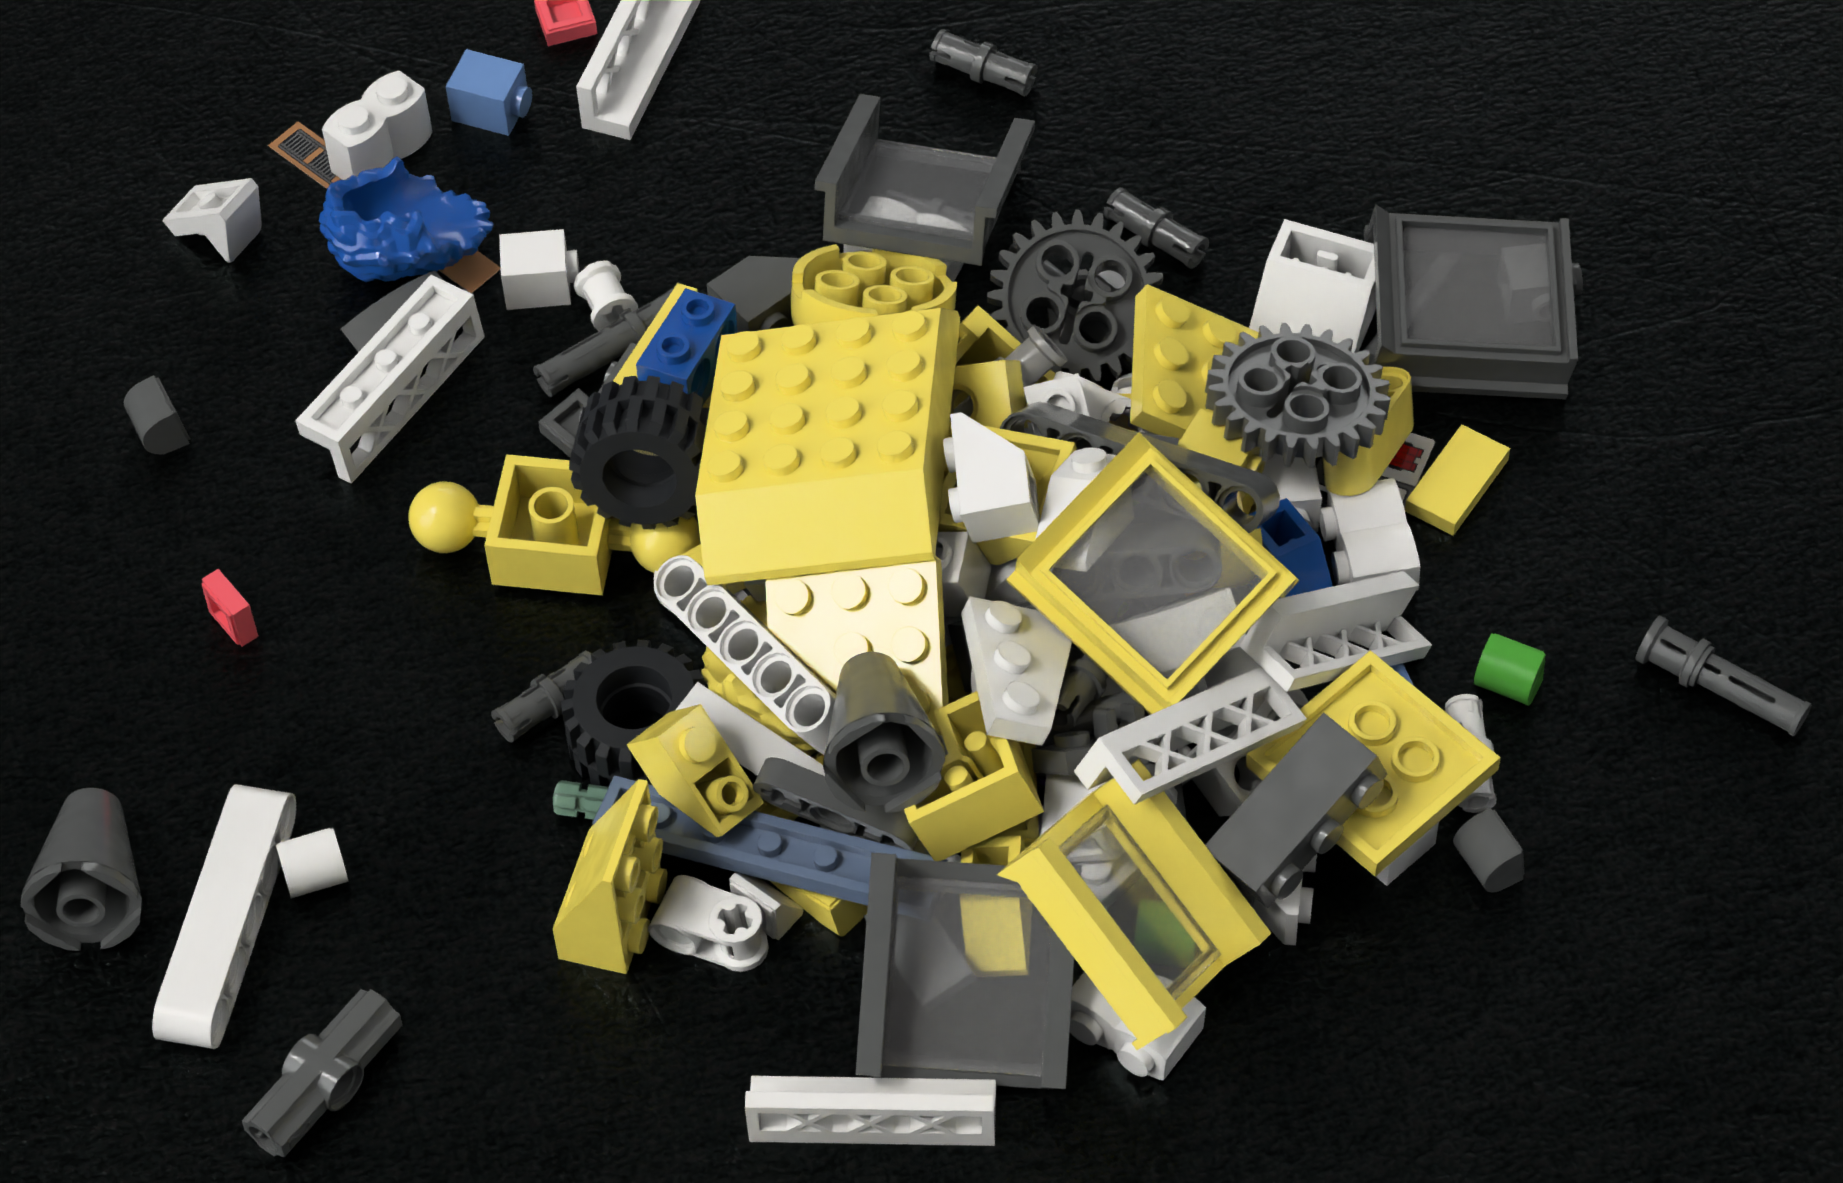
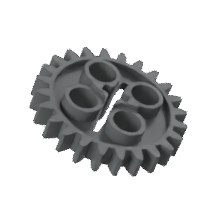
[987,210,1163,386]
[1205,323,1391,469]

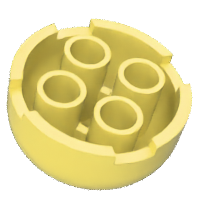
[791,244,957,325]

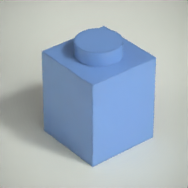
[446,49,532,136]

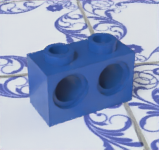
[636,288,738,407]

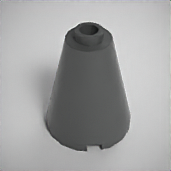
[823,651,945,813]
[21,788,142,951]

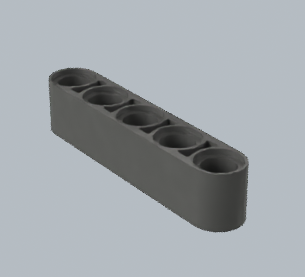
[1000,402,1280,533]

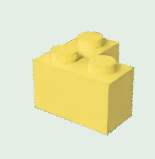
[904,691,1044,861]

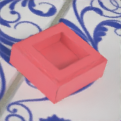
[534,0,598,46]
[201,569,258,647]

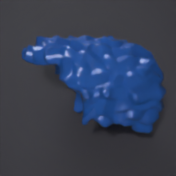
[319,156,494,282]

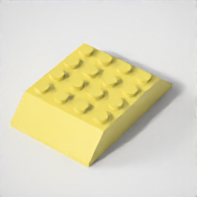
[695,308,960,585]

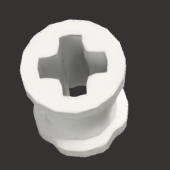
[573,261,638,331]

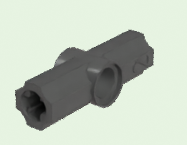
[242,989,403,1157]

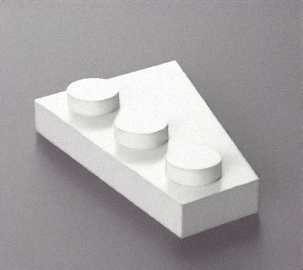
[961,596,1072,746]

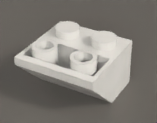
[1249,219,1376,353]

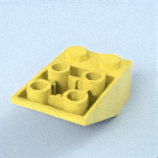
[553,779,668,974]

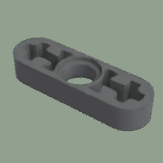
[753,757,919,851]

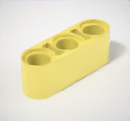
[1323,367,1414,496]

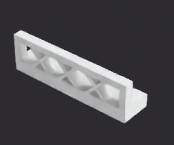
[576,0,701,140]
[295,275,485,484]
[1240,571,1432,692]
[1074,666,1307,805]
[745,1076,996,1146]

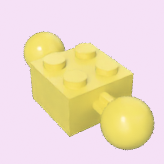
[409,454,701,596]

